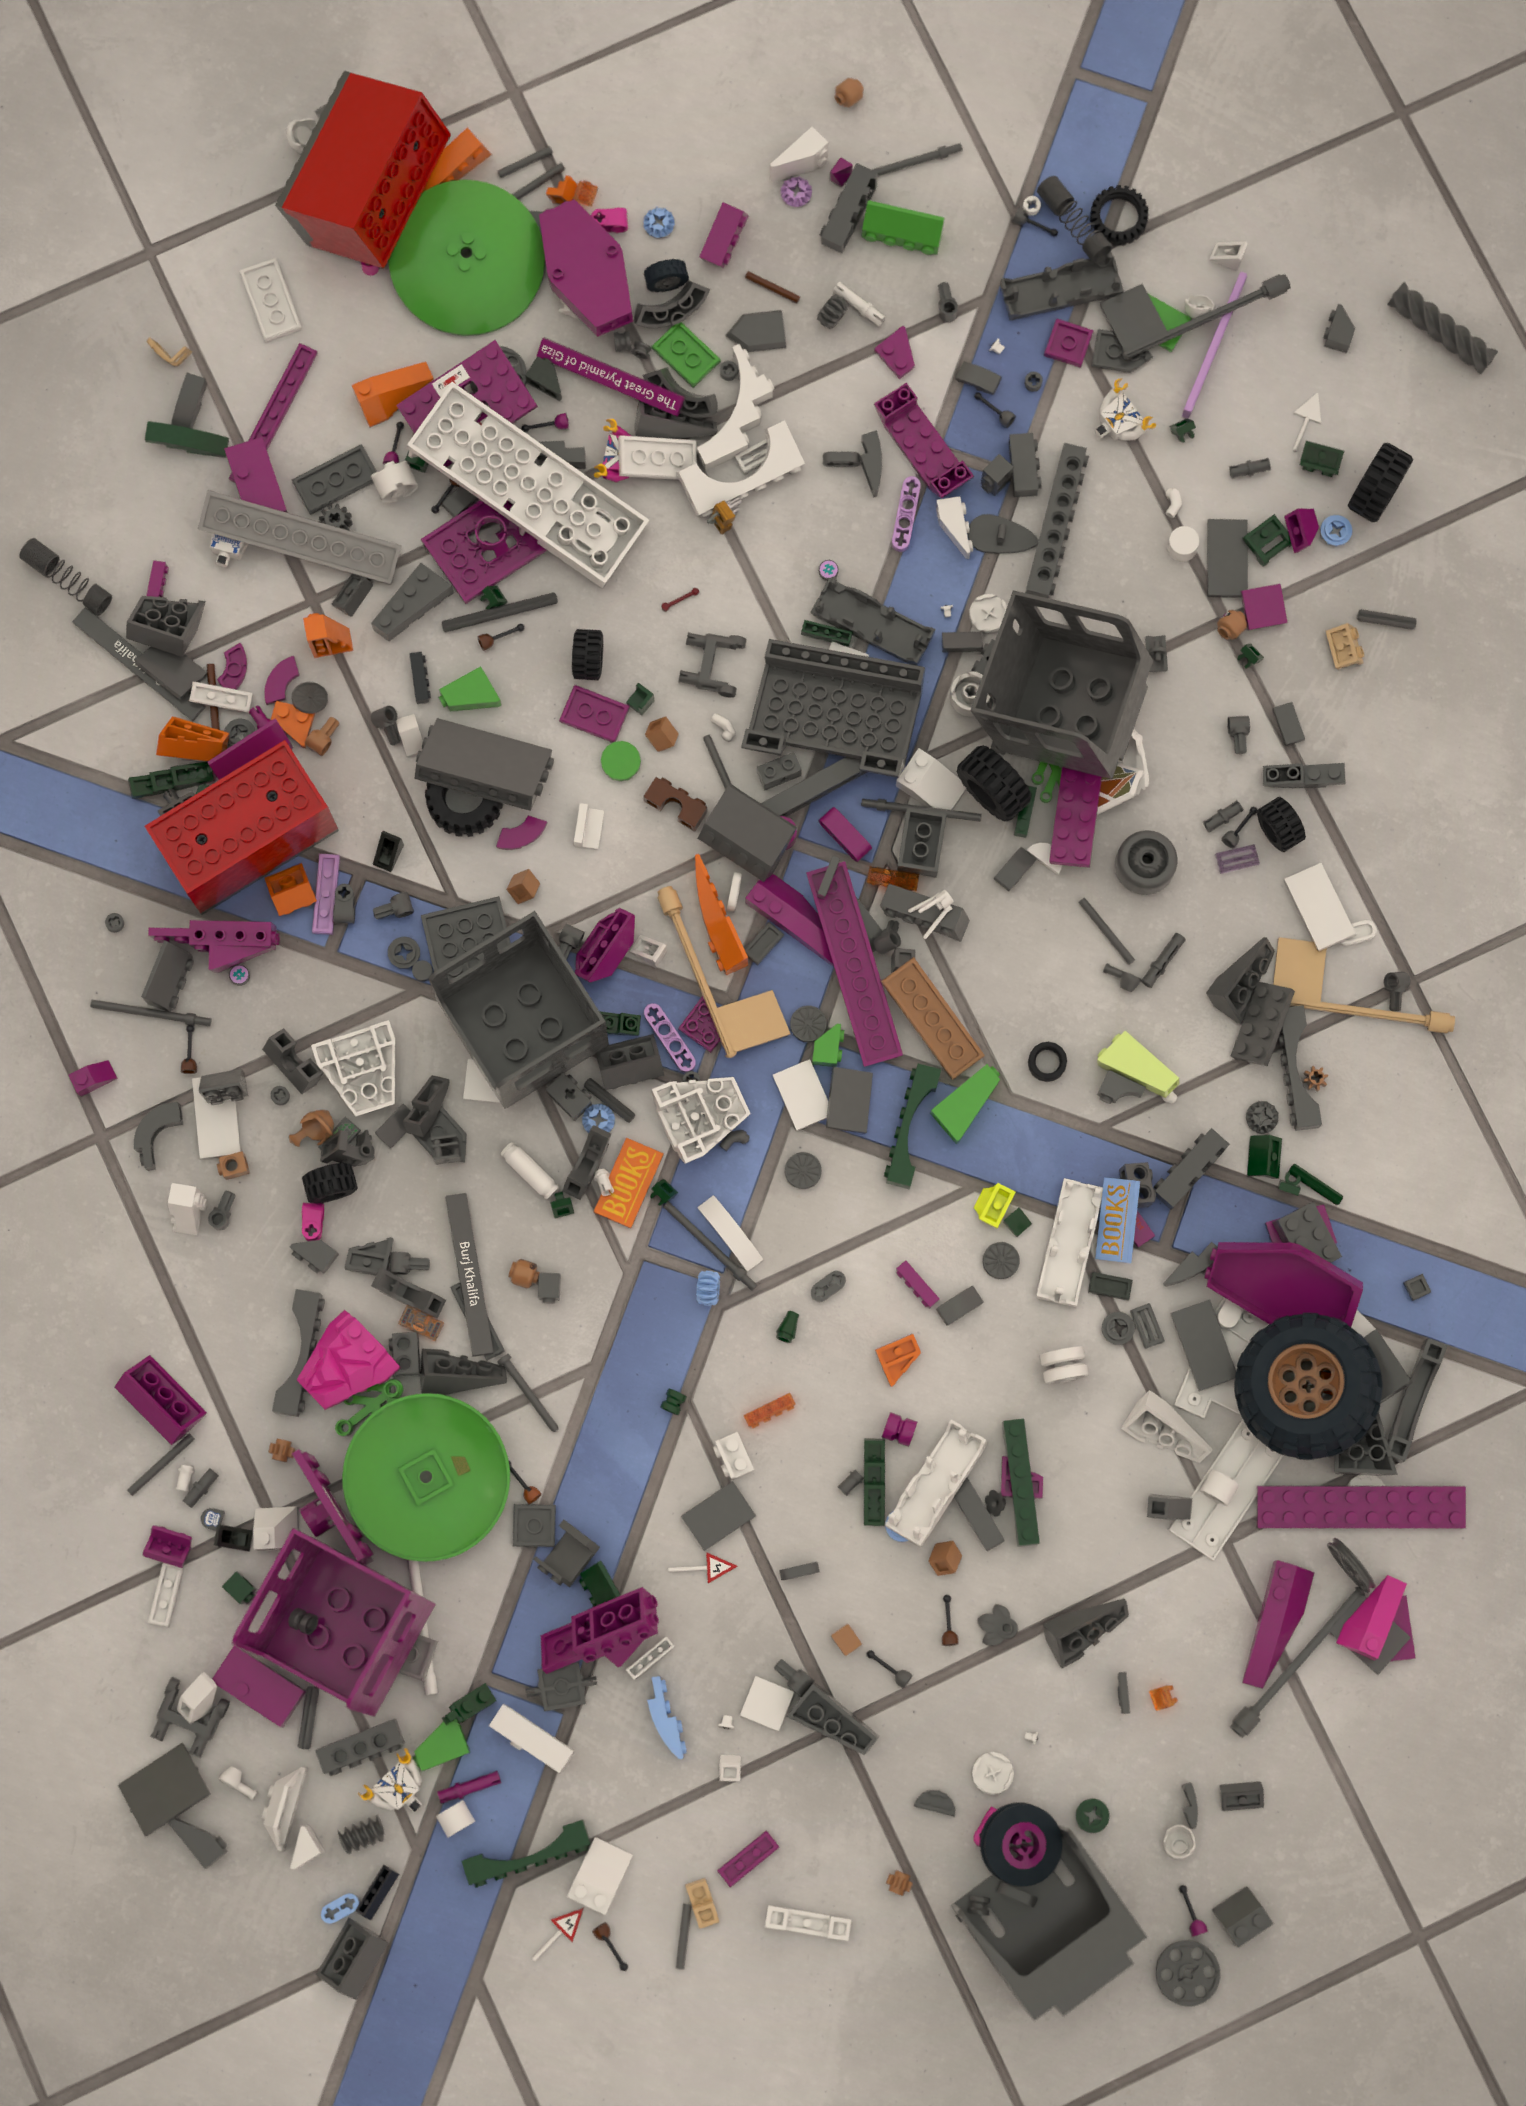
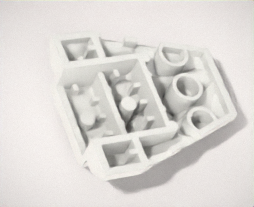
[311,1020,396,1116]
[651,1077,751,1164]

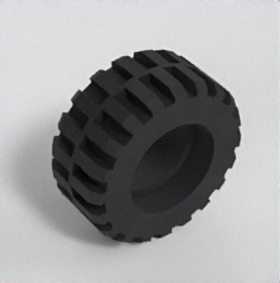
[1348,443,1413,522]
[957,745,1032,822]
[425,783,503,837]

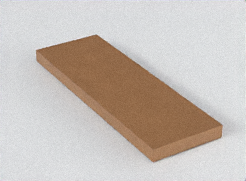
[880,957,985,1080]

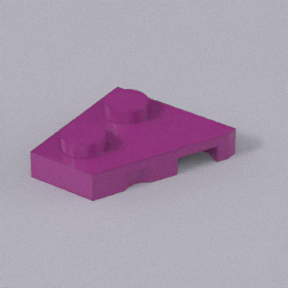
[874,325,915,380]

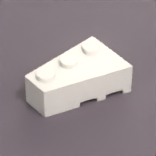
[168,1183,207,1236]

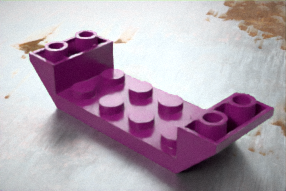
[874,382,974,498]

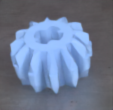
[696,1270,720,1306]

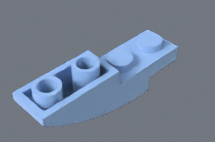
[647,1676,687,1759]

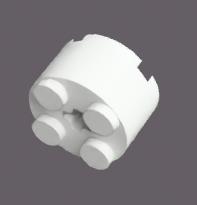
[371,461,418,503]
[950,672,990,717]

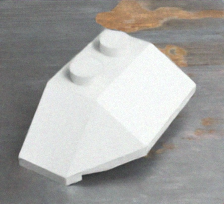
[262,1767,308,1851]

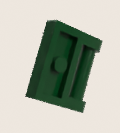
[1242,514,1292,566]

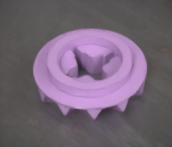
[781,176,812,207]

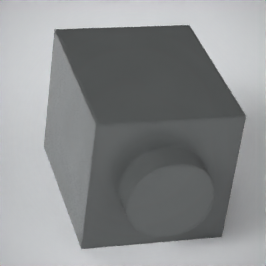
[538,1273,561,1304]

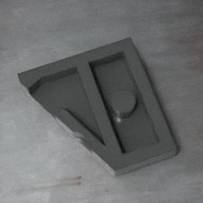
[344,1237,394,1276]

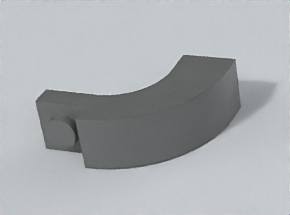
[134,1102,183,1171]
[562,1125,611,1200]
[371,1268,446,1319]

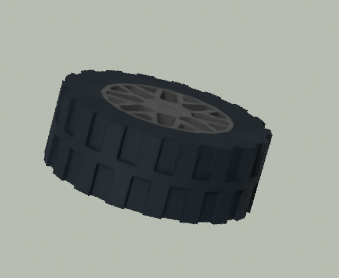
[644,259,689,292]

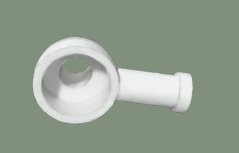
[219,1766,257,1800]

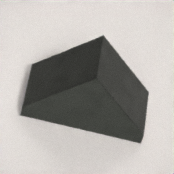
[373,831,404,872]
[214,1524,253,1551]

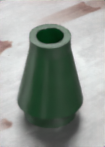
[776,1311,799,1343]

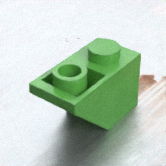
[812,1024,845,1067]

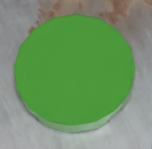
[601,741,641,781]

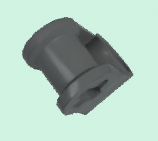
[333,884,355,923]

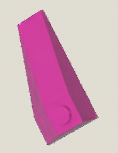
[1336,1575,1407,1661]

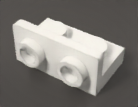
[713,1432,754,1480]

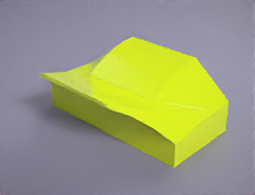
[974,1183,1016,1229]

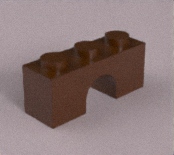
[643,777,708,832]

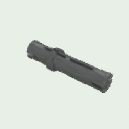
[1141,933,1186,988]

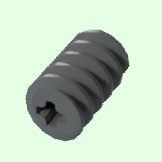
[338,1814,385,1854]

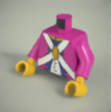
[594,418,631,482]

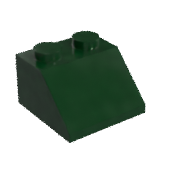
[579,1561,621,1607]

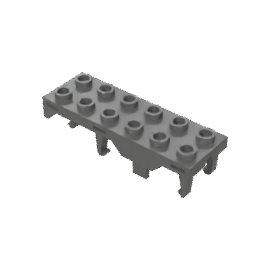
[1000,252,1124,321]
[811,577,935,666]

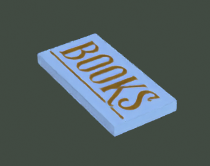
[1095,1177,1140,1263]

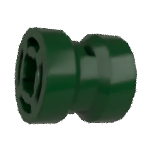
[660,1388,687,1416]

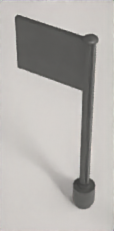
[1100,274,1291,361]
[1230,1587,1411,1738]

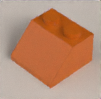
[264,863,317,916]

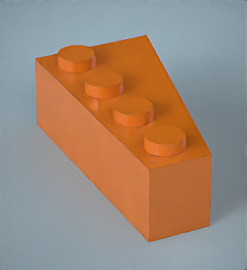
[422,128,492,193]

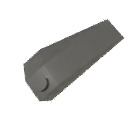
[1206,937,1275,1024]
[1043,1598,1129,1668]

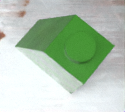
[438,666,502,712]
[413,1720,471,1771]

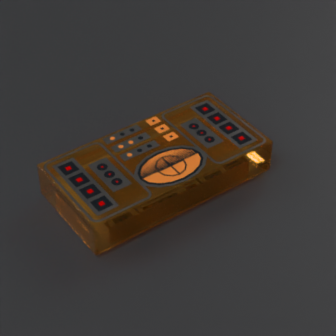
[398,1305,444,1342]

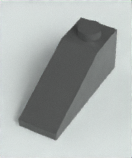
[168,1818,228,1869]

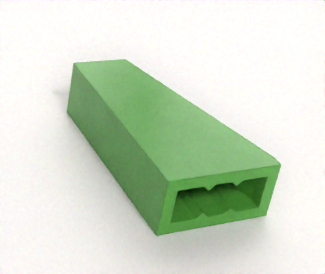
[930,1064,1000,1144]

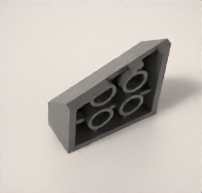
[126,596,205,657]
[1334,1412,1398,1476]

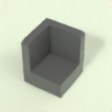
[891,948,915,973]

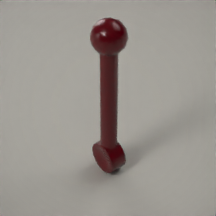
[661,588,699,611]

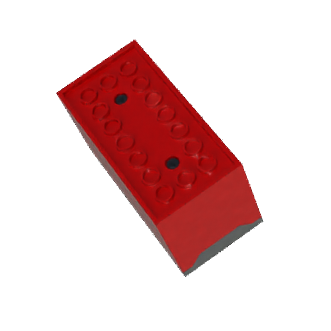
[275,71,451,269]
[144,740,339,915]

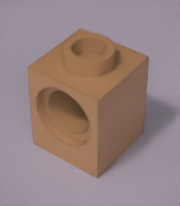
[217,1151,250,1180]

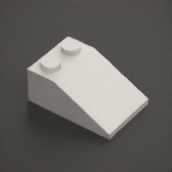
[770,127,828,183]
[896,748,966,818]
[567,1837,633,1915]

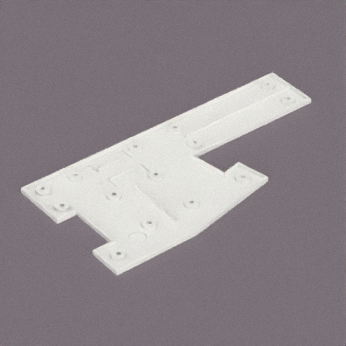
[1169,1297,1332,1561]

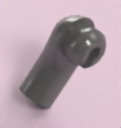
[719,1130,750,1151]

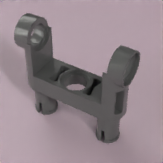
[678,632,747,698]
[150,1677,230,1758]

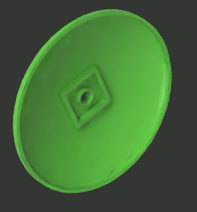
[388,180,545,336]
[342,1393,510,1562]

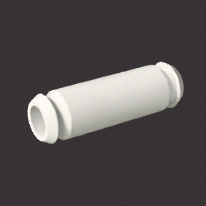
[501,1142,559,1200]

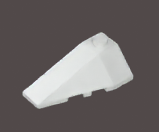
[1121,1390,1212,1463]

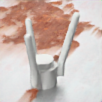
[908,889,954,939]

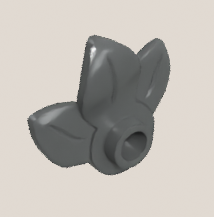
[977,1604,1018,1646]

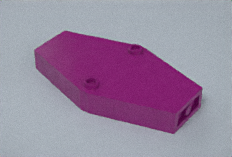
[539,199,633,337]
[1204,1242,1363,1327]

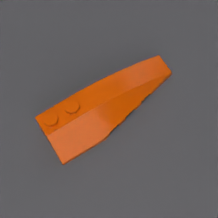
[695,854,748,975]

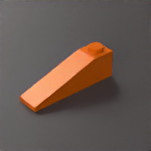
[352,361,434,427]

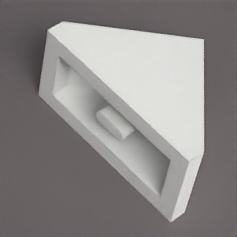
[1209,241,1248,271]
[396,714,423,757]
[630,935,667,968]

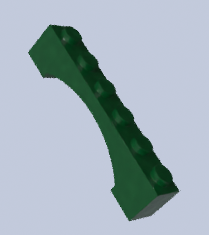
[884,1063,941,1189]
[1002,1419,1040,1547]
[462,1819,591,1888]

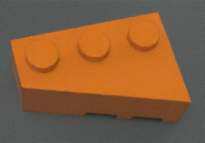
[303,613,354,658]
[156,716,229,761]

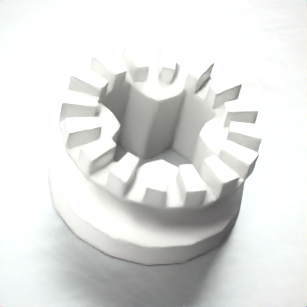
[1023,196,1041,216]

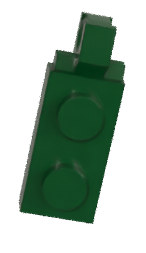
[442,1683,497,1725]

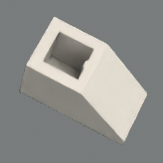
[177,1672,217,1724]

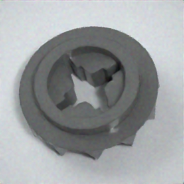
[224,719,255,747]
[388,937,420,969]
[1246,1101,1279,1133]
[1102,1312,1135,1345]

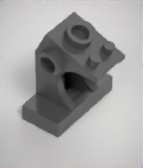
[320,1130,375,1167]

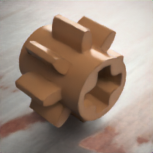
[1302,1066,1328,1092]
[268,1439,295,1462]
[886,1870,913,1896]

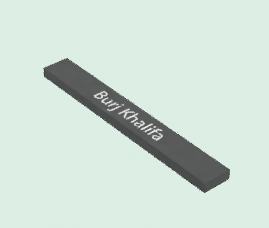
[72,607,206,722]
[445,1193,494,1357]

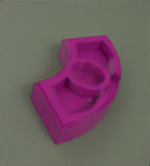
[217,642,247,690]
[264,655,300,705]
[496,815,547,850]

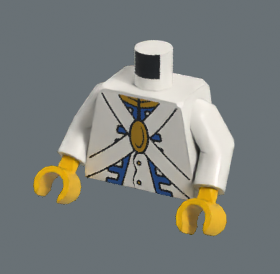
[1094,378,1156,441]
[358,1748,423,1813]

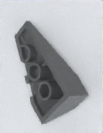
[635,400,717,439]
[420,1349,507,1395]

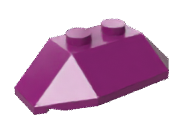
[575,908,635,983]

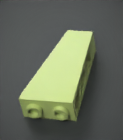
[1097,1031,1180,1098]

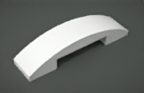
[697,1195,764,1272]
[765,1905,852,1941]

